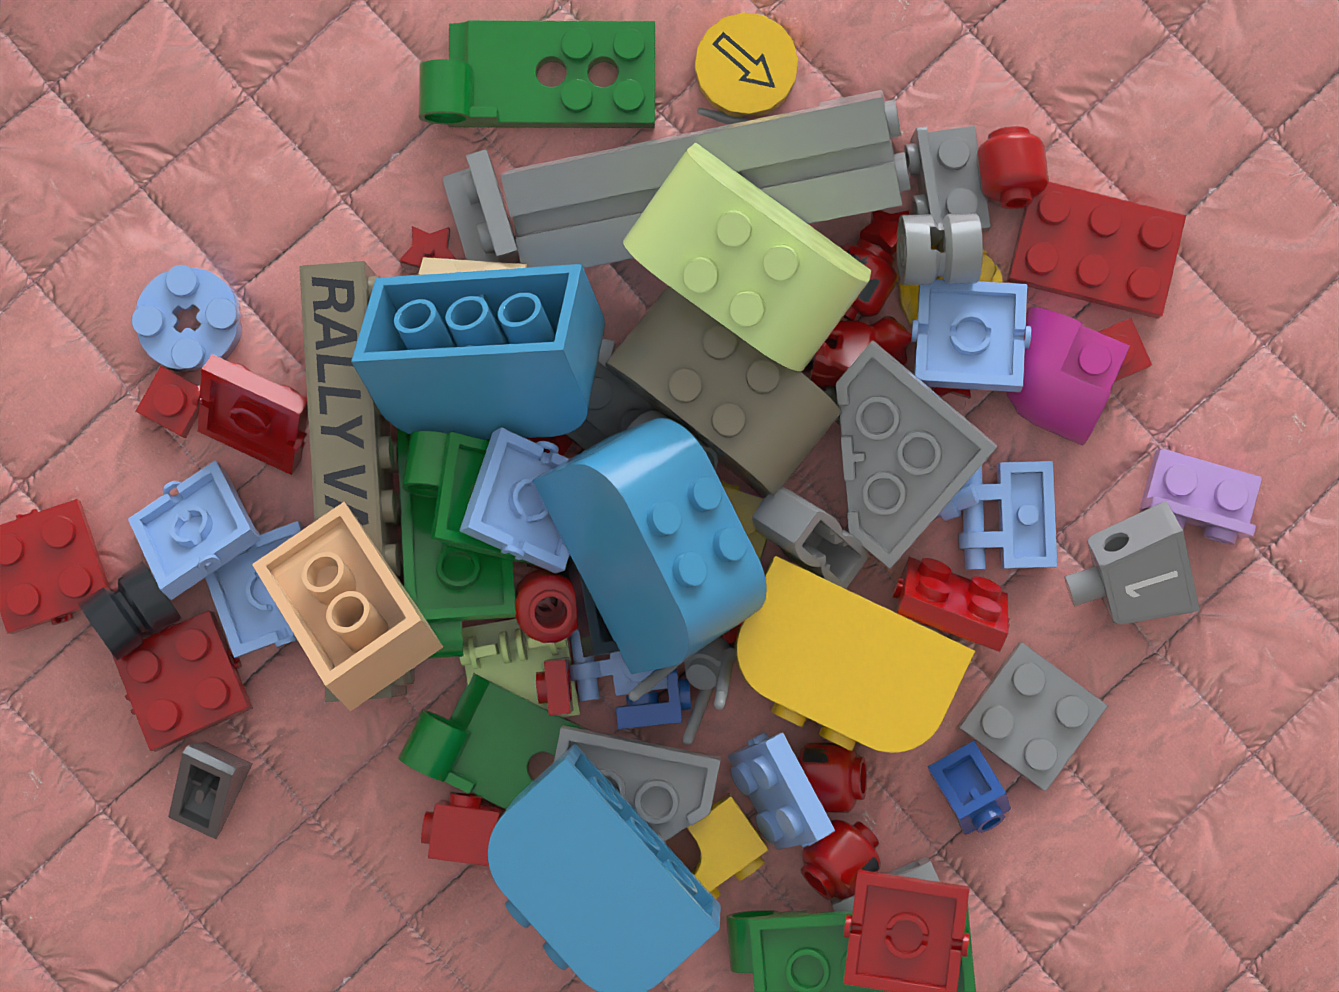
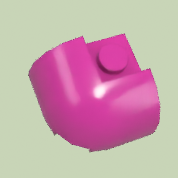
[1006,307,1130,446]

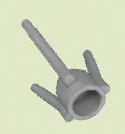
[628,637,736,745]

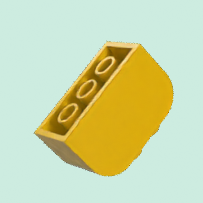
[734,556,975,753]

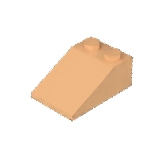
[252,502,443,712]

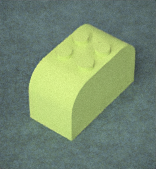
[623,142,871,372]

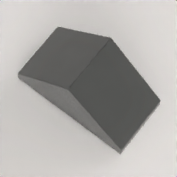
[168,742,252,839]

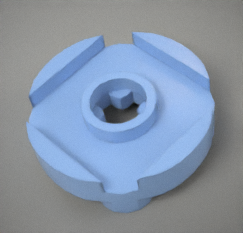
[132,265,242,372]

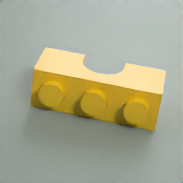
[687,793,769,899]

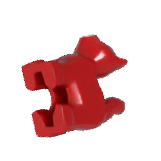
[810,316,912,387]

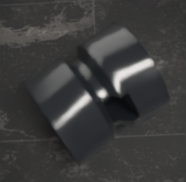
[78,562,182,661]

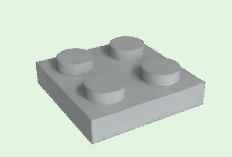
[957,642,1108,791]

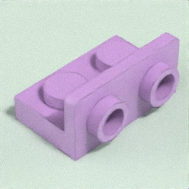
[1139,448,1262,545]

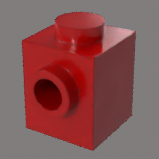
[421,792,504,866]

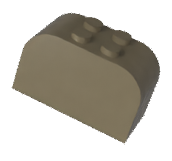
[605,286,841,498]

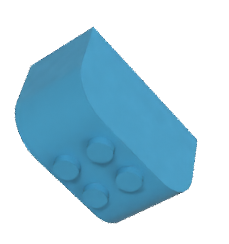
[351,264,605,440]
[533,418,767,674]
[488,743,721,992]

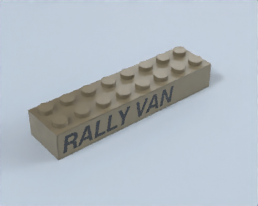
[299,261,414,702]

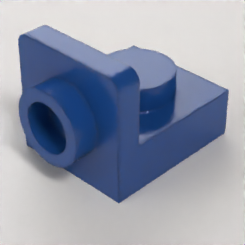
[616,668,692,729]
[928,741,1011,835]

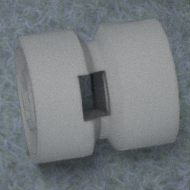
[897,213,983,285]

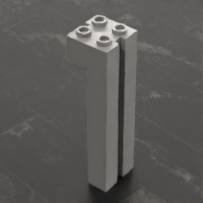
[501,89,911,268]

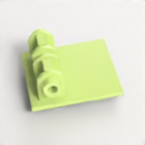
[460,619,580,718]

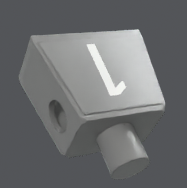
[1064,501,1200,625]

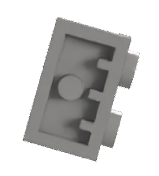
[904,126,991,232]
[443,149,520,264]

